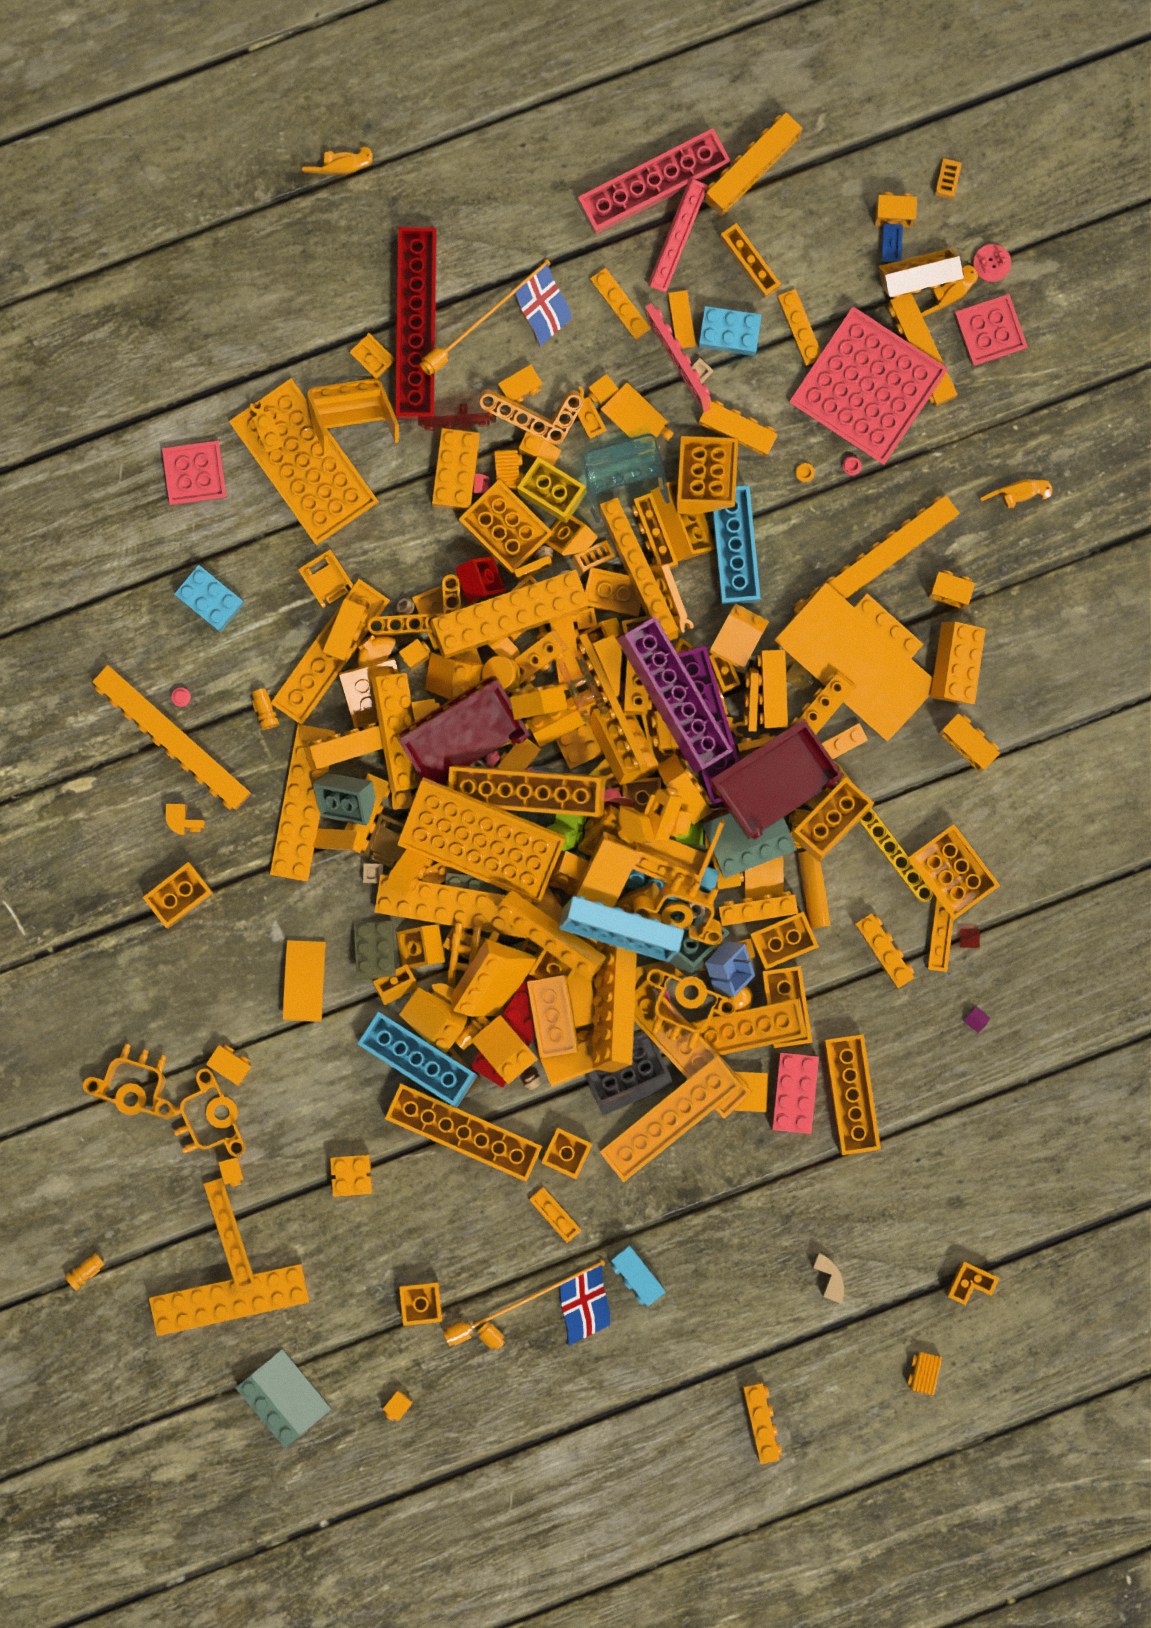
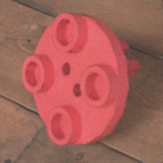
[973,244,1011,282]

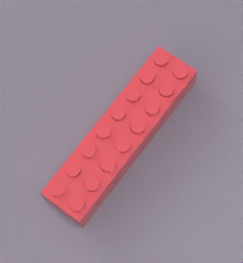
[578,128,731,235]

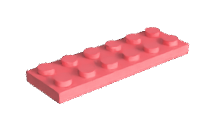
[645,303,711,413]

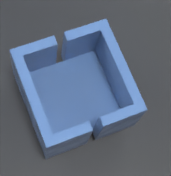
[705,941,755,997]

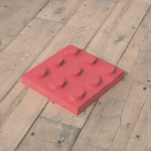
[955,294,1028,367]
[162,441,227,506]

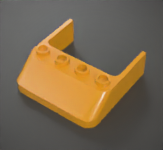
[307,379,399,454]
[632,791,726,888]

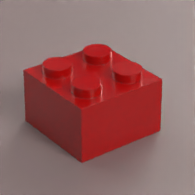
[455,556,506,603]

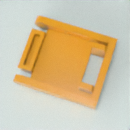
[298,549,354,608]

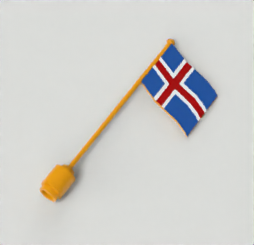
[420,259,572,375]
[443,1259,610,1346]

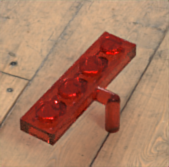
[418,404,496,431]

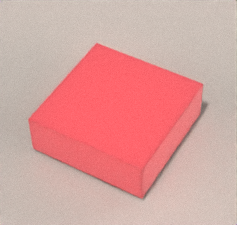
[474,474,490,496]

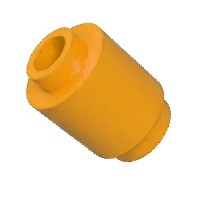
[476,1322,505,1350]

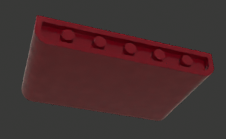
[396,676,530,786]
[709,719,843,840]

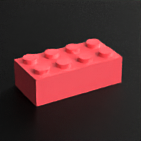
[772,1053,819,1134]

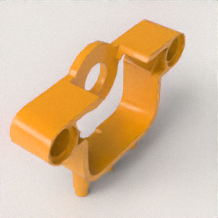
[633,875,722,945]
[647,969,736,1049]
[83,1044,176,1120]
[167,1069,246,1157]

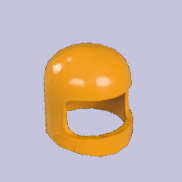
[724,985,753,1012]

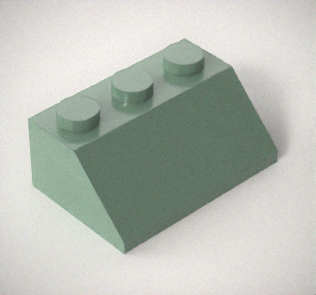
[313,772,376,826]

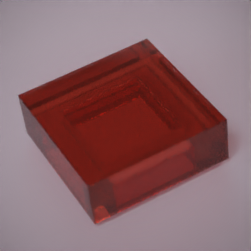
[960,929,980,948]

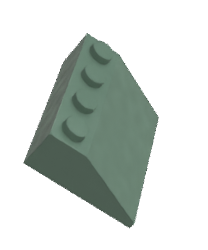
[703,813,797,878]
[658,898,730,977]
[236,1349,331,1448]

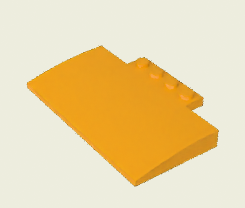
[773,582,933,742]

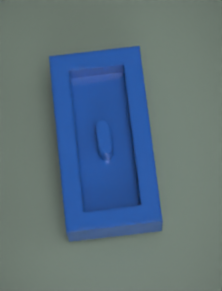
[882,224,903,263]

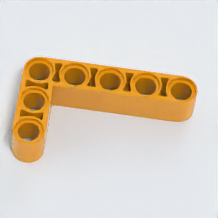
[479,389,583,444]
[367,574,461,636]

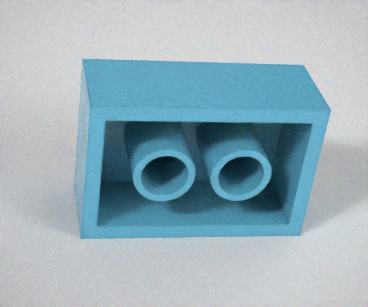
[699,306,762,356]
[174,565,245,633]
[610,1245,666,1307]

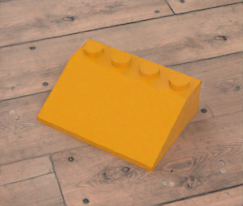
[677,436,738,515]
[458,479,553,576]
[908,824,1000,920]
[450,939,537,1016]

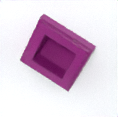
[964,1006,990,1033]

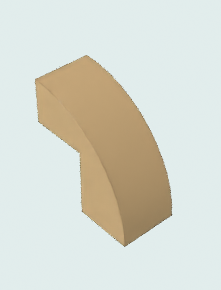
[813,1253,844,1304]

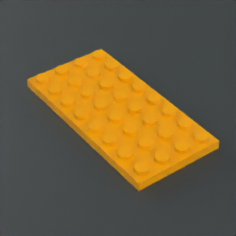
[229,378,379,546]
[397,777,566,904]

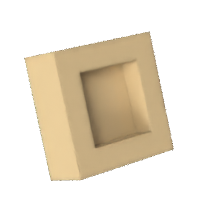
[692,358,714,384]
[363,863,383,883]

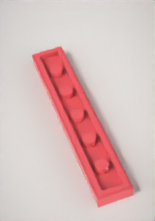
[648,178,708,293]

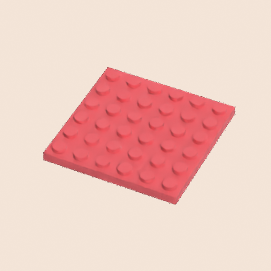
[789,307,948,465]

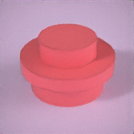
[842,456,862,476]
[171,688,191,707]
[484,750,501,768]

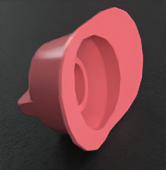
[604,787,634,809]

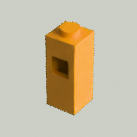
[648,788,684,841]

